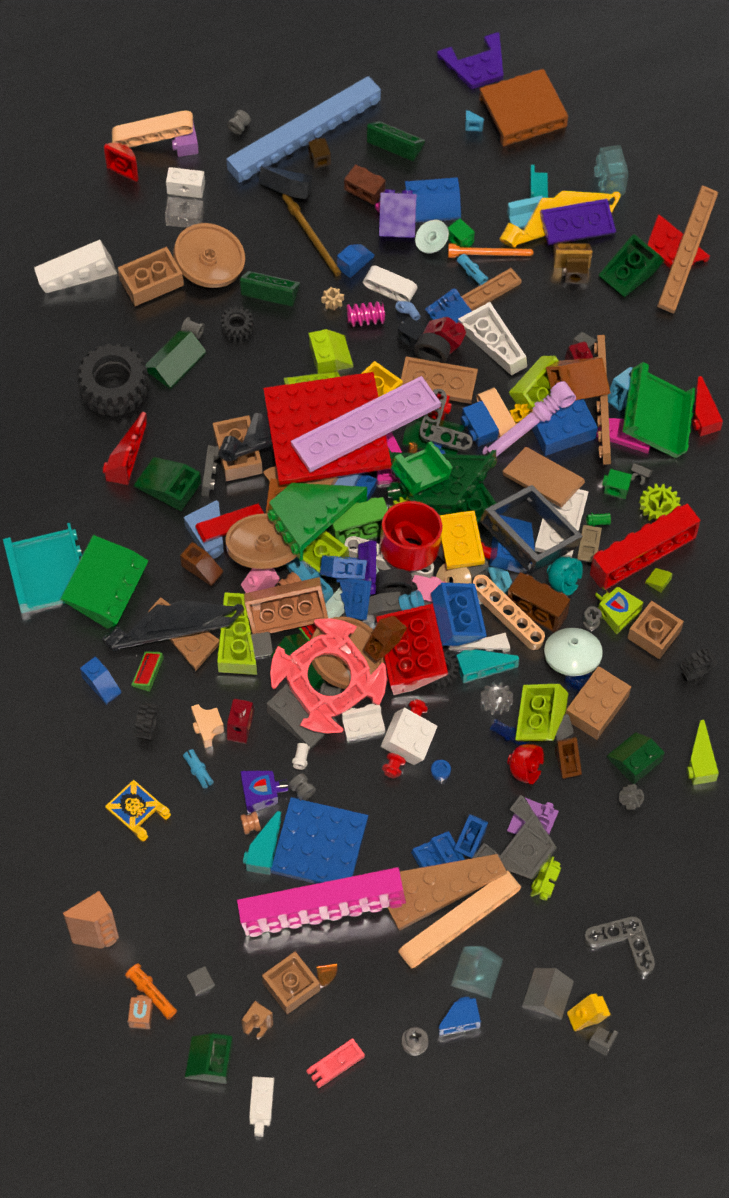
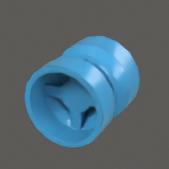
[399,590,424,611]

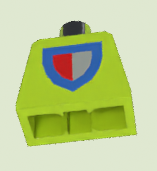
[595,587,643,634]

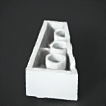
[34,240,117,293]
[458,302,527,375]

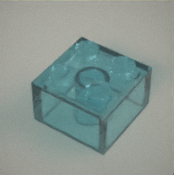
[595,145,629,195]

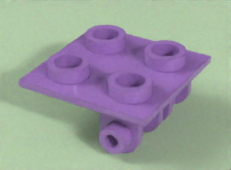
[507,798,559,835]

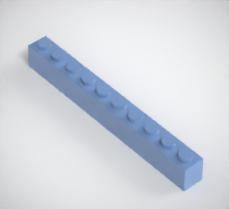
[226,76,381,183]

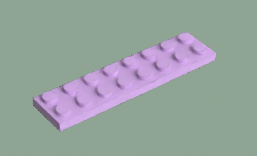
[291,376,441,472]

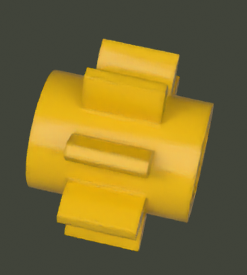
[510,404,533,424]

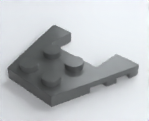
[473,795,557,879]

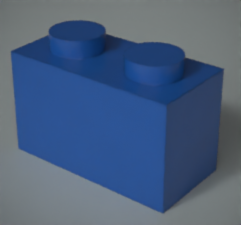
[460,400,499,447]

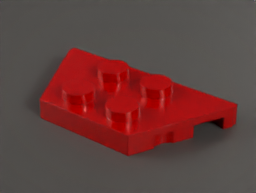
[648,215,710,269]

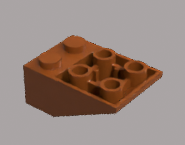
[546,357,610,400]

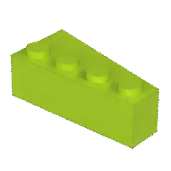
[217,593,257,675]

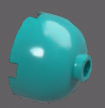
[547,556,583,596]

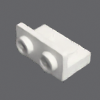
[342,704,385,741]

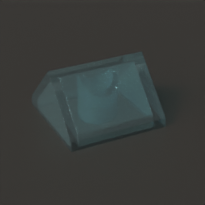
[451,947,503,998]

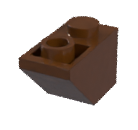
[180,542,223,586]
[364,616,407,662]

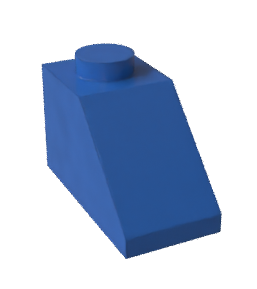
[337,244,374,278]
[80,656,122,705]
[454,814,488,858]
[438,997,481,1036]

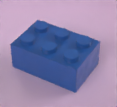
[532,399,598,456]

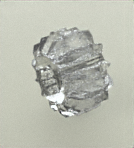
[481,681,513,715]

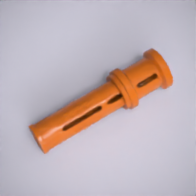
[125,963,177,1019]

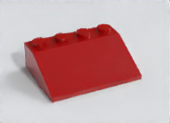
[376,604,448,695]

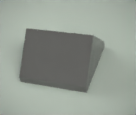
[522,968,574,1020]

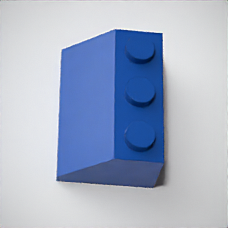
[405,177,461,223]
[431,582,487,646]

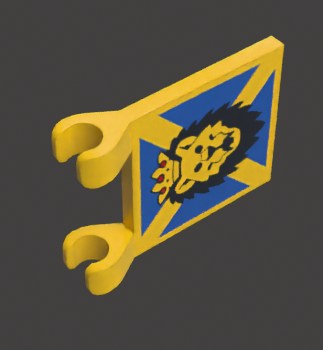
[105,780,171,842]

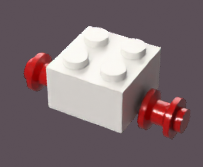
[381,699,437,778]

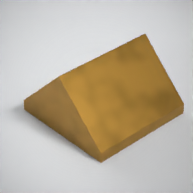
[554,243,592,268]

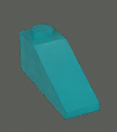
[456,650,519,683]
[243,811,281,875]

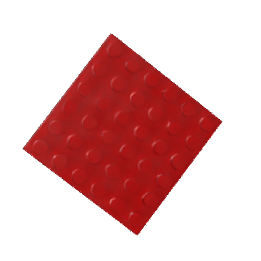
[264,372,392,485]

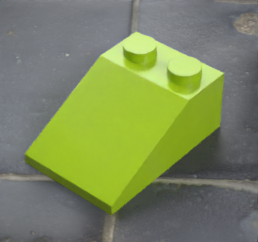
[516,684,568,741]

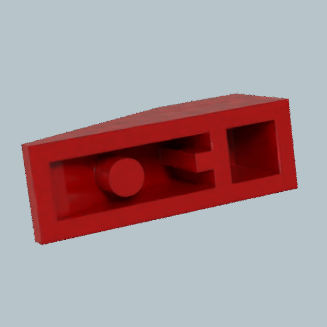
[692,376,723,436]

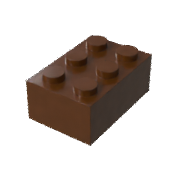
[508,572,571,633]

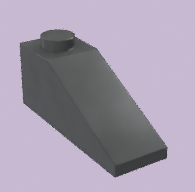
[343,592,402,622]

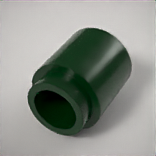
[387,481,407,501]

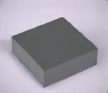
[187,966,214,995]

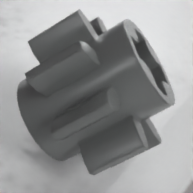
[619,785,644,810]

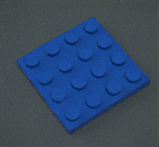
[271,797,368,884]

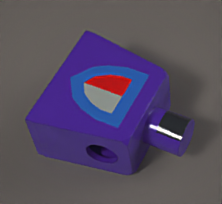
[241,771,288,814]

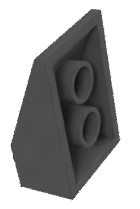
[267,683,337,749]

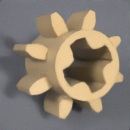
[322,287,344,310]

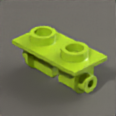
[530,857,561,901]

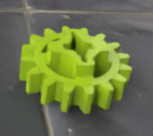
[639,484,681,521]

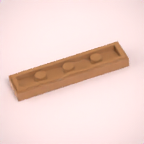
[461,268,522,311]

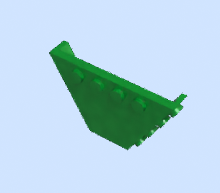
[267,483,367,561]

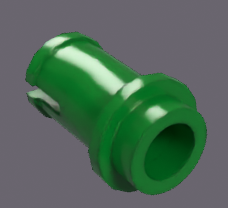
[586,512,611,527]

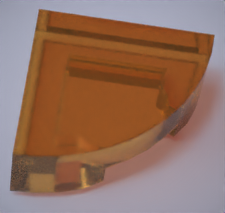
[317,964,337,988]

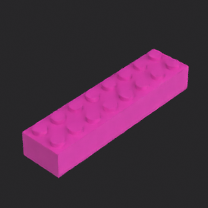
[237,867,406,937]

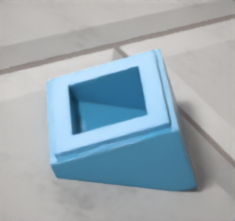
[465,110,483,131]

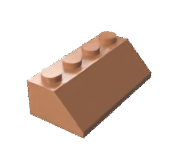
[244,577,328,634]
[63,891,119,949]

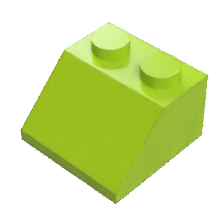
[309,329,353,374]

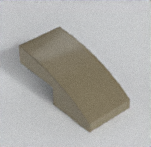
[577,525,602,563]

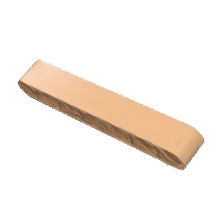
[398,871,521,969]

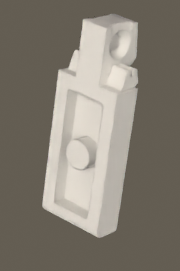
[250,1077,274,1137]

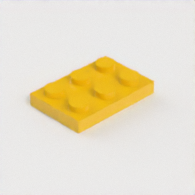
[439,511,485,570]

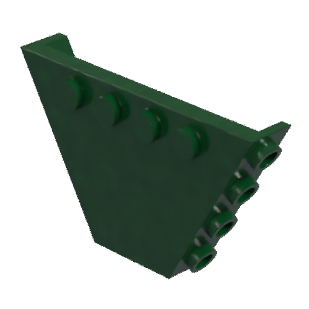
[388,447,498,514]

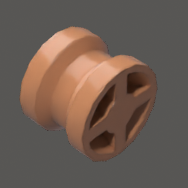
[240,811,261,834]

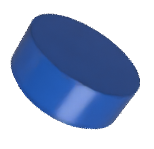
[431,760,451,781]

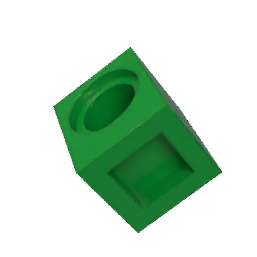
[448,219,475,248]
[602,469,632,499]

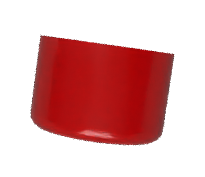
[380,501,443,571]

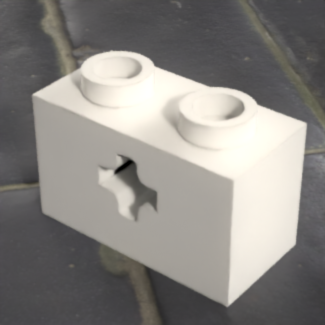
[166,167,205,198]

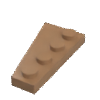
[148,597,220,671]

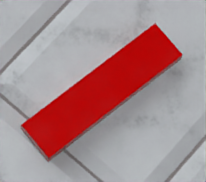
[195,503,264,542]

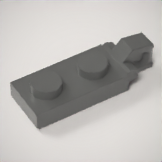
[201,445,219,497]

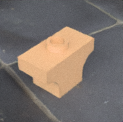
[191,704,224,748]

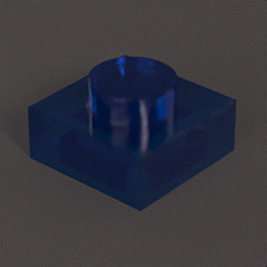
[565,673,592,692]

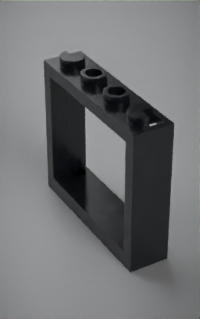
[480,485,583,574]

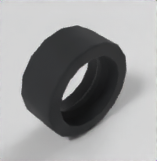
[414,333,451,363]
[376,569,413,595]

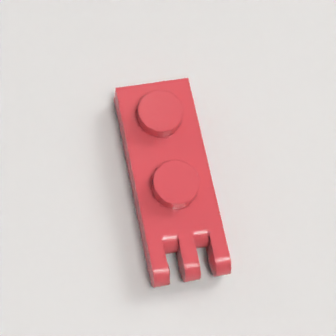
[307,1038,365,1088]

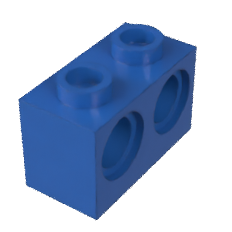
[320,555,367,579]

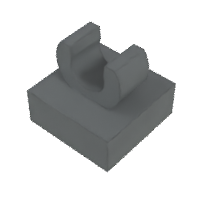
[631,463,653,485]

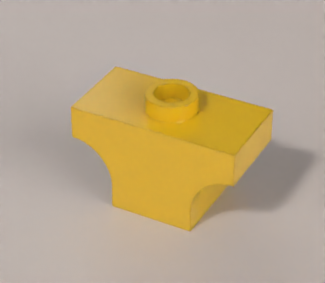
[567,994,610,1031]

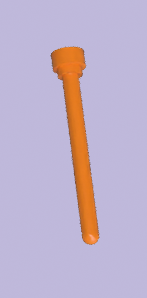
[448,244,534,258]

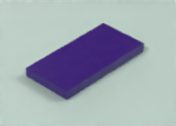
[540,199,616,245]

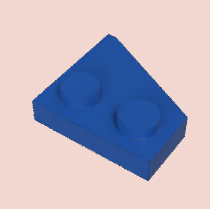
[336,578,372,620]

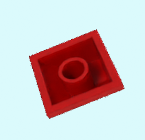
[104,142,138,182]

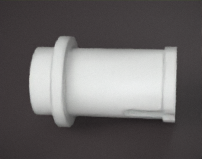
[292,743,310,770]

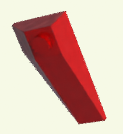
[103,412,147,485]

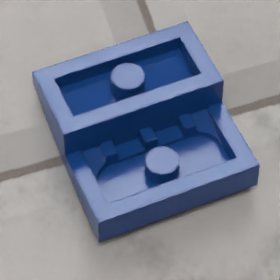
[411,831,465,868]

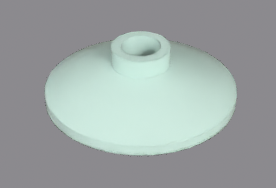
[415,220,449,253]

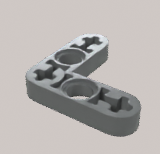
[420,389,473,452]
[584,917,655,975]

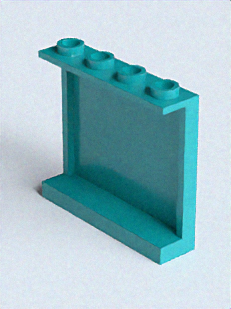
[3,523,82,613]

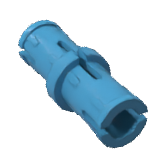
[457,254,488,286]
[183,749,214,789]

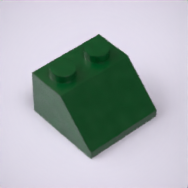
[607,732,665,785]

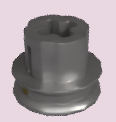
[401,1027,428,1055]

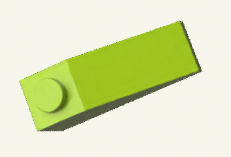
[686,720,719,785]

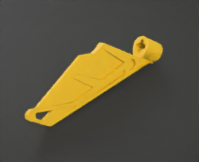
[499,191,621,248]

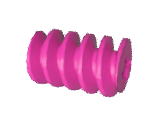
[347,301,385,327]

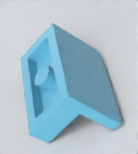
[507,196,543,229]

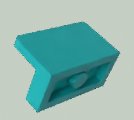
[530,165,548,198]

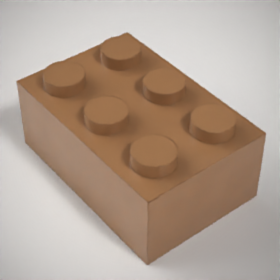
[118,247,184,306]
[213,415,262,481]
[565,666,631,740]

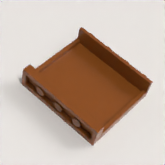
[479,69,568,146]

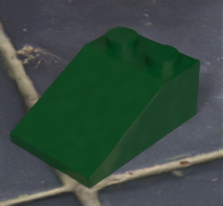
[599,234,665,297]

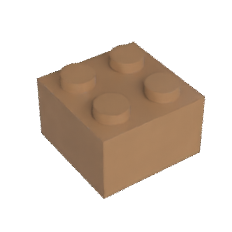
[628,601,684,659]
[262,952,320,1014]

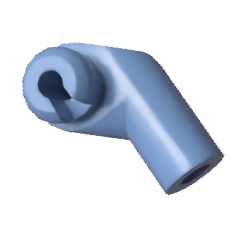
[395,301,421,321]

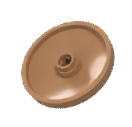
[173,223,245,288]
[226,514,297,569]
[311,617,385,689]

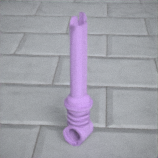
[483,381,576,457]

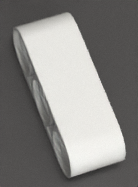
[363,266,417,302]

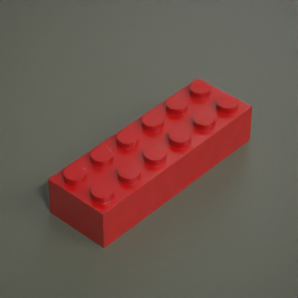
[590,503,701,590]

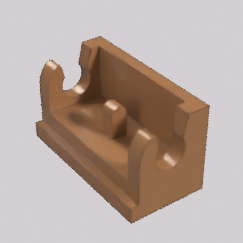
[242,1001,273,1039]

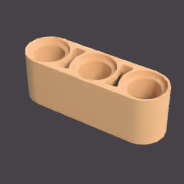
[476,388,516,438]

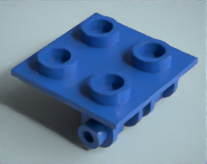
[425,288,472,323]

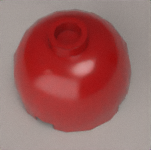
[508,744,544,784]

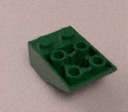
[134,457,201,511]

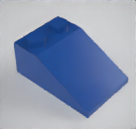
[489,515,535,574]

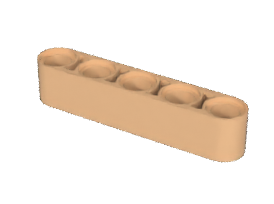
[112,111,193,147]
[473,575,545,650]

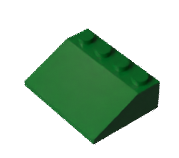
[60,535,148,629]

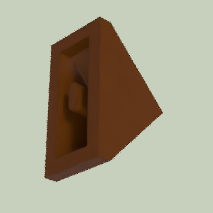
[555,737,582,778]

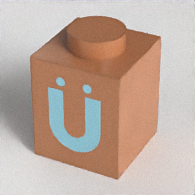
[128,995,153,1029]

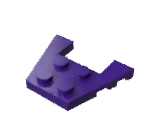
[437,32,503,89]

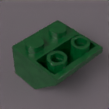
[185,1033,233,1084]

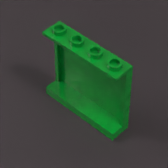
[623,362,695,458]

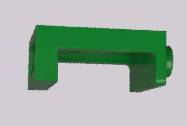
[391,441,452,495]

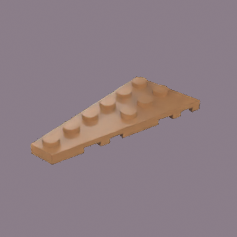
[388,854,507,930]

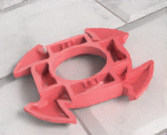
[270,618,387,734]

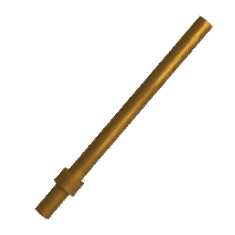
[282,194,341,276]

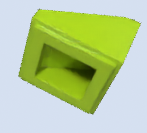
[645,568,673,593]

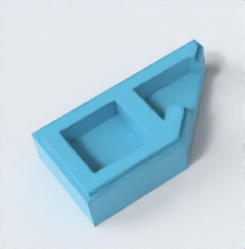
[488,567,513,595]

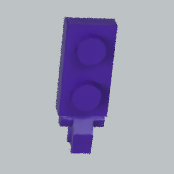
[358,540,377,595]

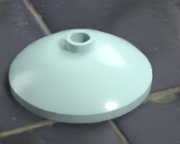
[544,628,602,676]

